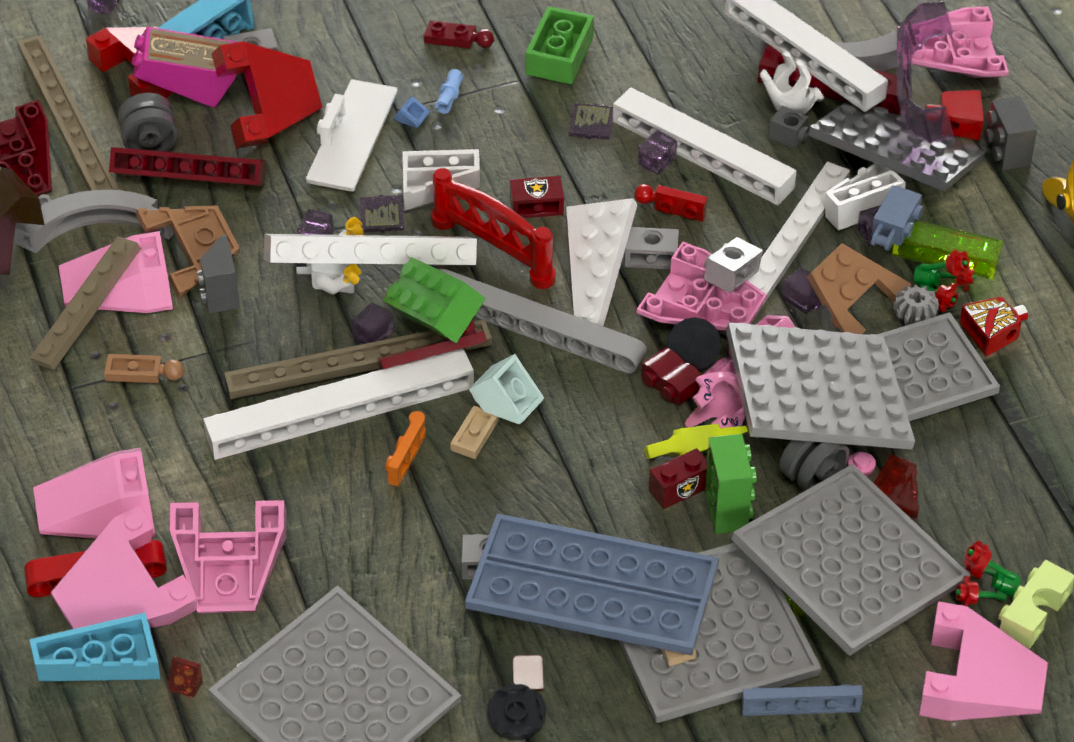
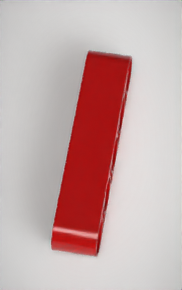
[24,540,167,597]

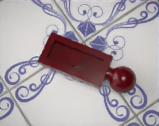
[423,20,494,49]

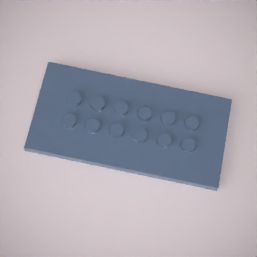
[465,514,719,655]

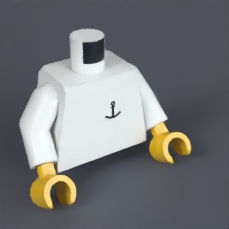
[296,217,363,295]

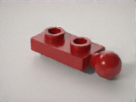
[634,184,707,222]

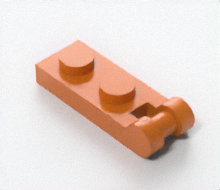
[385,411,426,487]

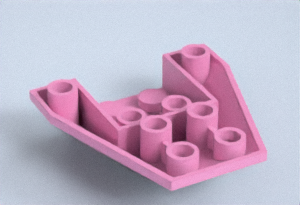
[898,7,1009,78]
[59,231,173,313]
[636,242,767,331]
[33,447,156,539]

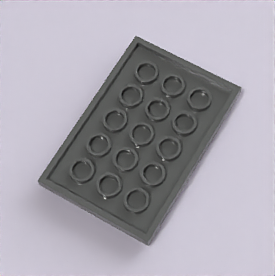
[808,100,985,191]

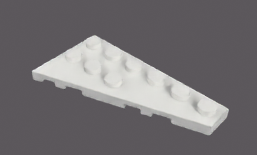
[566,198,638,326]

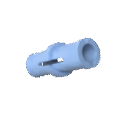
[435,69,464,114]

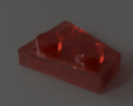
[874,454,919,519]

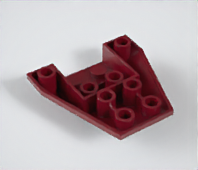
[0,99,52,197]

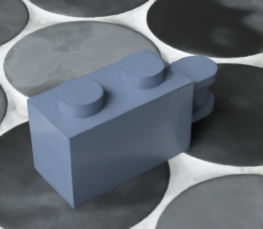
[871,185,924,251]

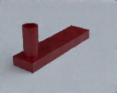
[377,319,487,369]

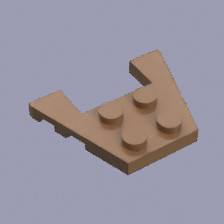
[136,206,240,298]
[807,244,911,334]

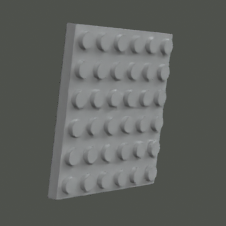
[726,322,915,449]
[731,464,970,656]
[618,543,821,723]
[208,585,461,742]

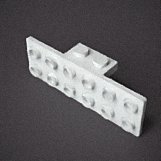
[306,80,398,192]

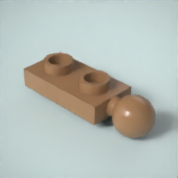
[104,354,184,383]

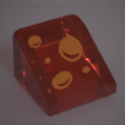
[168,656,203,697]

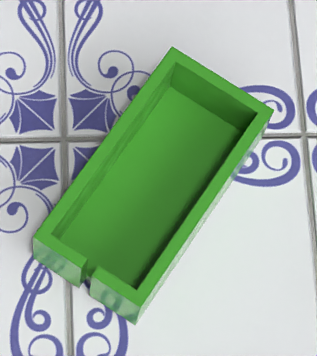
[383,257,486,343]

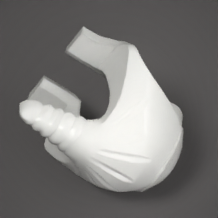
[760,51,824,114]

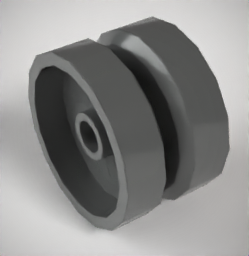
[118,93,177,152]
[779,440,850,491]

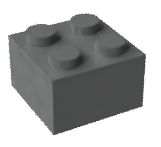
[984,96,1037,171]

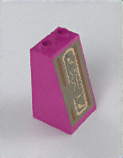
[132,27,236,108]

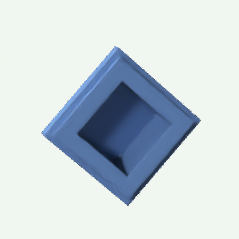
[393,96,431,128]

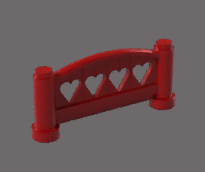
[431,168,556,289]

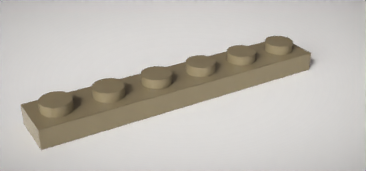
[30,236,141,370]

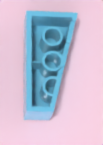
[158,0,255,39]
[29,612,160,681]

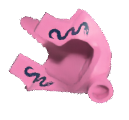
[685,372,746,428]

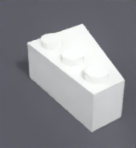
[403,149,480,211]
[825,163,905,230]

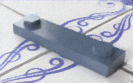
[741,684,863,716]

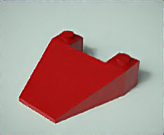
[86,27,173,99]
[211,41,323,149]

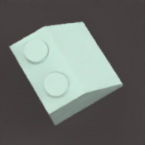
[469,354,544,424]

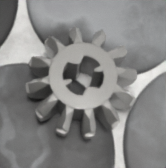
[893,284,939,326]

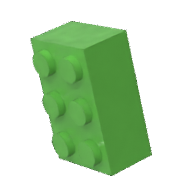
[526,6,594,84]
[705,434,757,534]

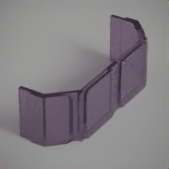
[897,2,954,143]

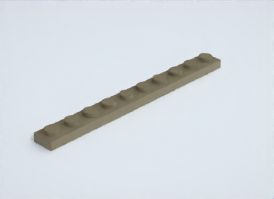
[17,35,119,191]
[224,319,492,399]

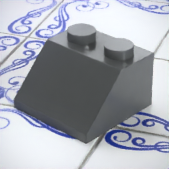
[197,235,240,314]

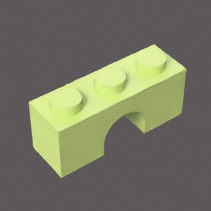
[998,559,1074,649]

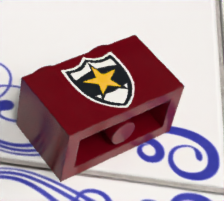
[510,176,564,218]
[649,448,707,510]

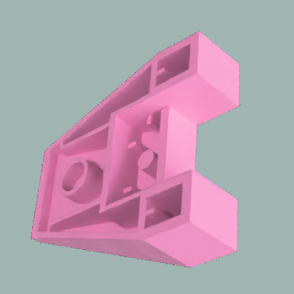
[170,500,286,613]
[51,505,198,629]
[919,601,1048,721]

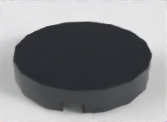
[668,317,721,370]
[487,684,546,741]

